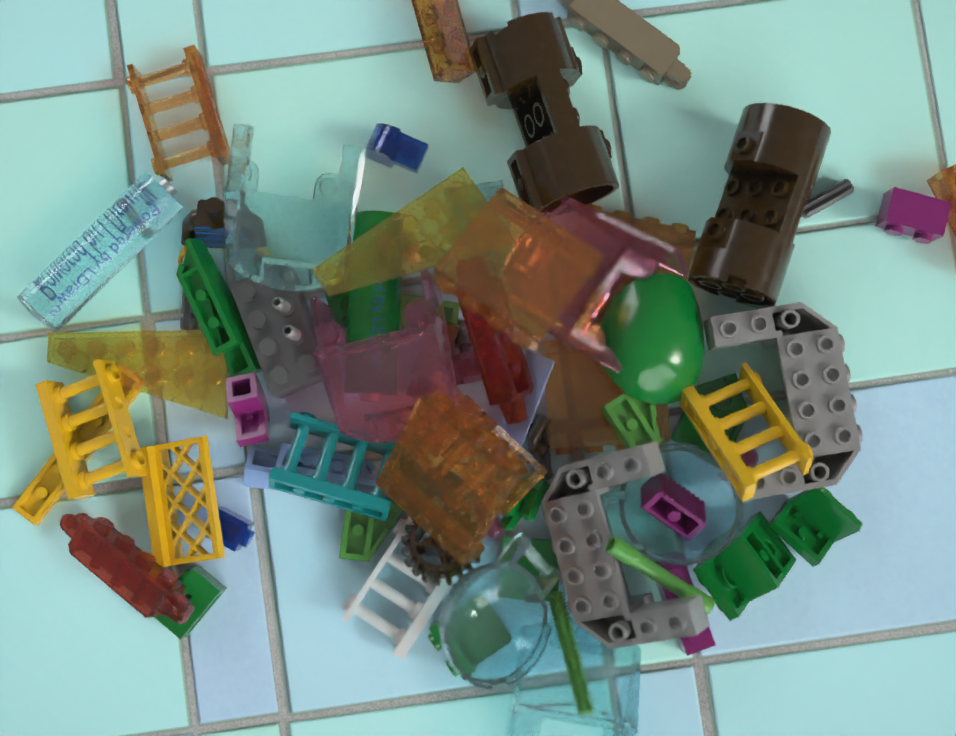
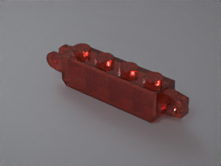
[455,256,534,424]
[59,513,194,624]

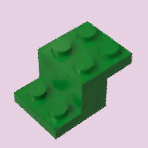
[693,511,796,621]

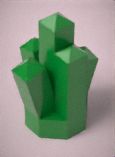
[500,470,550,531]

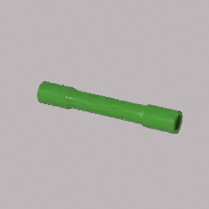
[605,535,715,615]

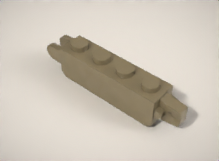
[557,0,692,90]

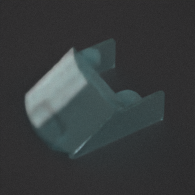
[222,124,366,292]
[505,618,641,736]

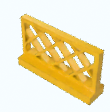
[140,436,225,569]

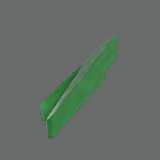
[176,238,262,377]

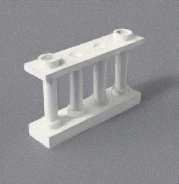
[342,515,464,660]

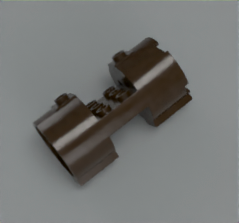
[469,12,620,218]
[688,103,831,308]

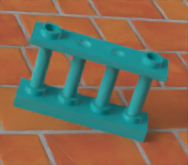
[269,412,408,521]

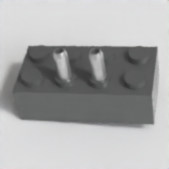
[229,262,335,398]

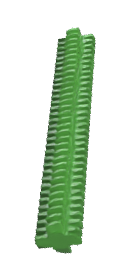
[548,591,595,715]

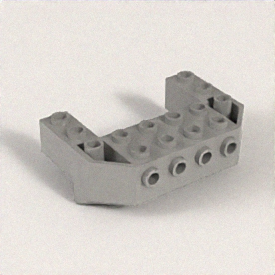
[703,302,863,500]
[542,441,710,649]

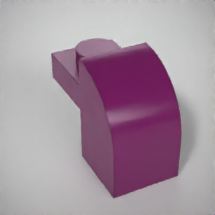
[226,372,270,447]

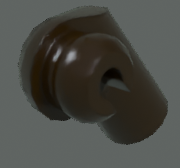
[527,413,551,458]

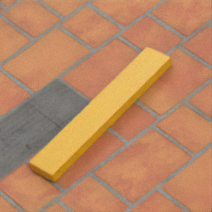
[12,364,148,526]

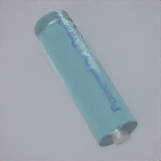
[17,171,184,332]

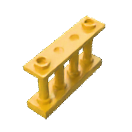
[35,359,148,500]
[680,362,814,502]

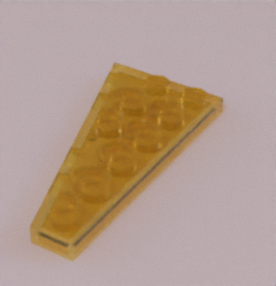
[311,167,516,297]
[47,330,229,419]

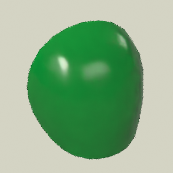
[598,273,705,404]

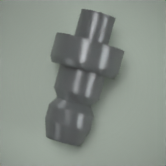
[455,320,473,354]

